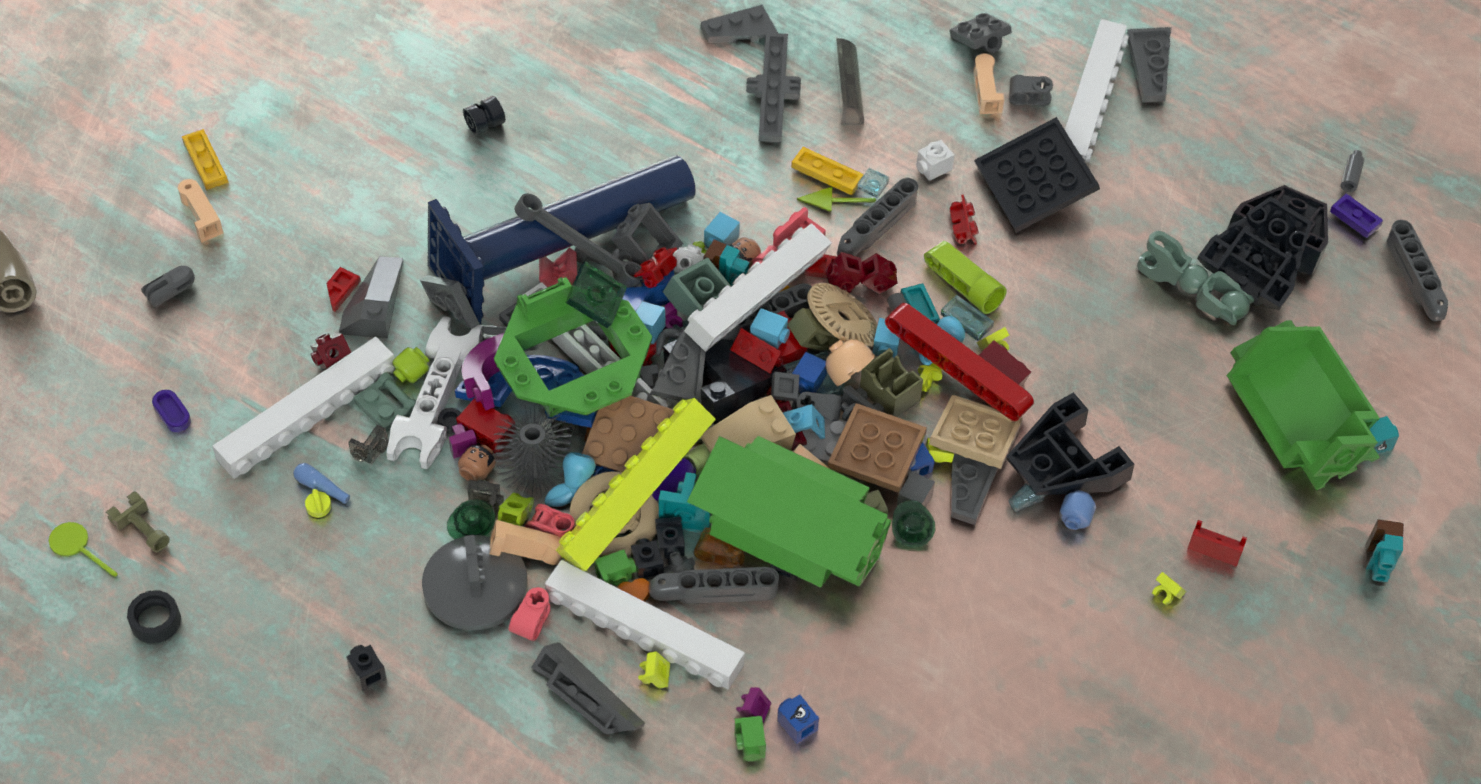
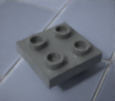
[949,13,1012,53]

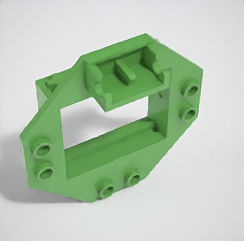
[494,277,652,417]

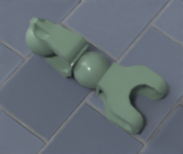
[1137,231,1254,325]

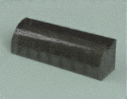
[835,38,864,125]

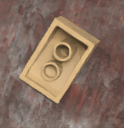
[701,395,796,453]

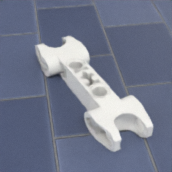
[386,316,484,469]

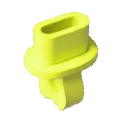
[918,363,943,392]

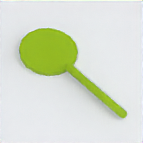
[48,522,118,577]

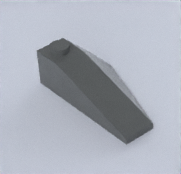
[339,256,403,338]

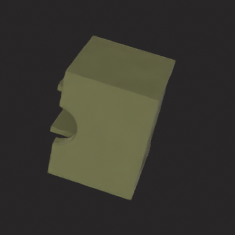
[860,348,923,417]

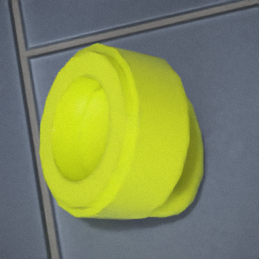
[305,489,331,518]

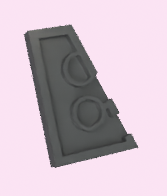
[700,4,778,43]
[951,453,998,525]

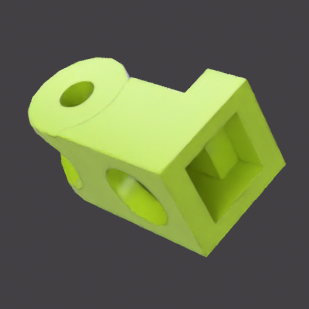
[497,492,534,526]

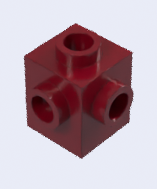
[826,252,865,293]
[861,253,898,294]
[310,332,352,369]

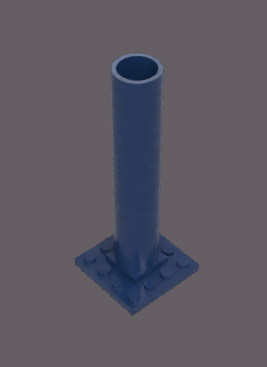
[428,155,696,329]

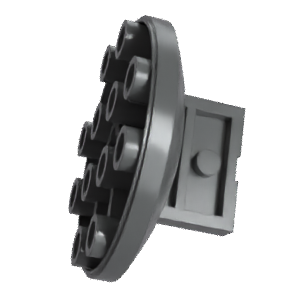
[422,535,528,630]

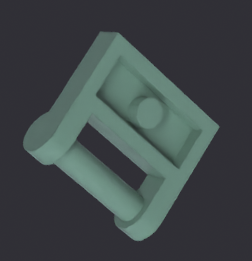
[353,372,416,433]

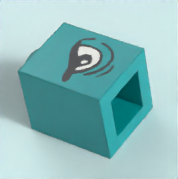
[1370,416,1399,454]

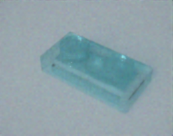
[940,295,994,341]

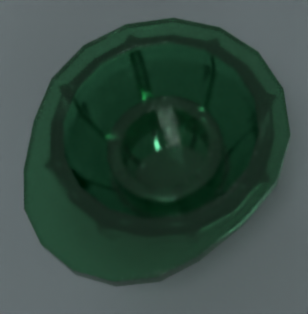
[447,499,495,540]
[892,500,936,547]

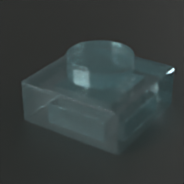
[857,168,889,198]

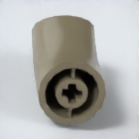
[0,230,37,312]

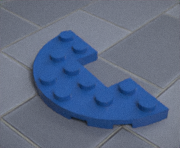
[454,355,598,428]

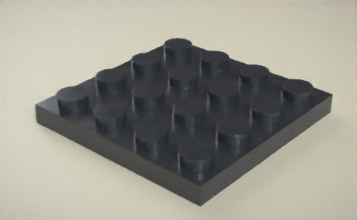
[974,117,1100,233]

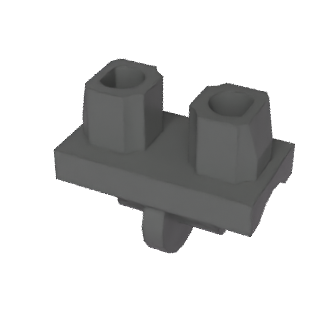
[841,385,885,421]

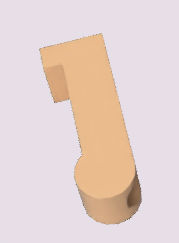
[973,54,1004,114]
[178,179,224,243]
[489,520,562,565]

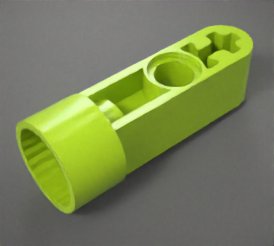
[924,241,1007,314]

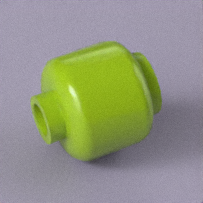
[392,347,430,383]

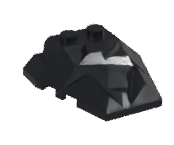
[1197,196,1312,310]

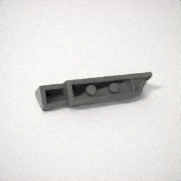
[531,642,645,734]

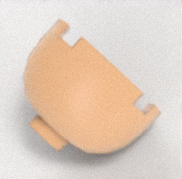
[826,339,875,387]

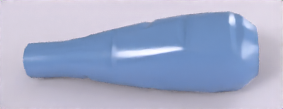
[293,463,350,504]

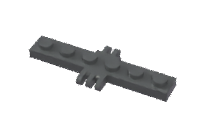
[746,33,801,142]

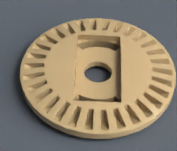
[807,283,877,348]
[570,472,659,557]

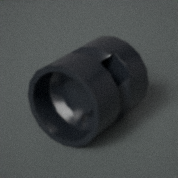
[463,95,506,135]

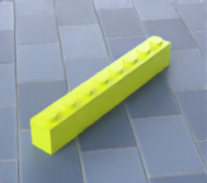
[555,398,716,571]

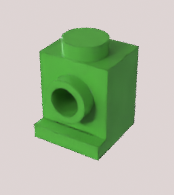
[595,549,637,586]
[734,716,766,761]

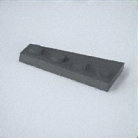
[1126,27,1171,102]

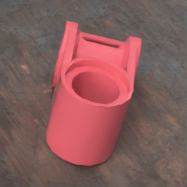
[525,504,575,537]
[509,587,551,641]

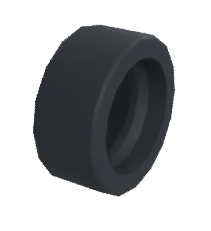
[127,590,181,643]

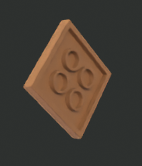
[582,396,674,472]
[828,403,927,493]

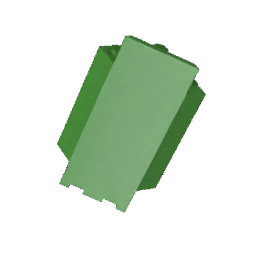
[1226,320,1380,491]
[687,436,892,588]

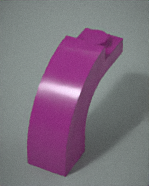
[461,333,504,410]

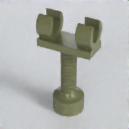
[106,491,170,552]

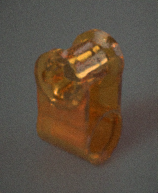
[693,528,745,568]

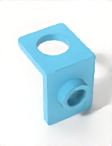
[783,404,825,439]

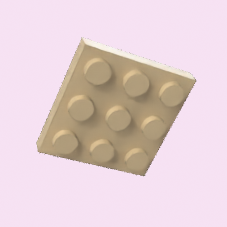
[929,394,1023,469]

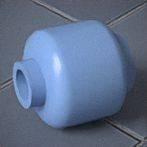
[1059,491,1096,530]

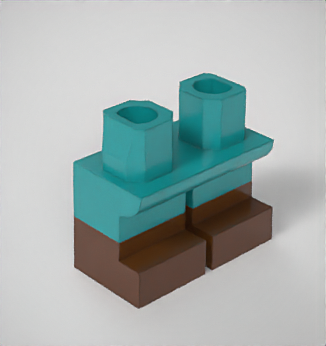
[703,239,750,287]
[1366,519,1404,582]

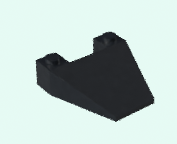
[1227,185,1328,276]
[663,339,787,425]
[1006,392,1135,495]

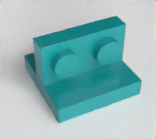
[659,472,711,534]

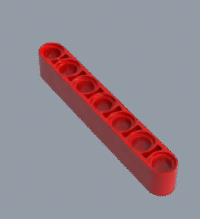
[885,303,1034,421]

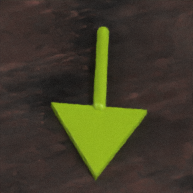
[797,187,876,212]

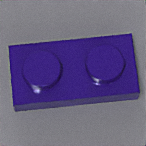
[1330,194,1383,238]

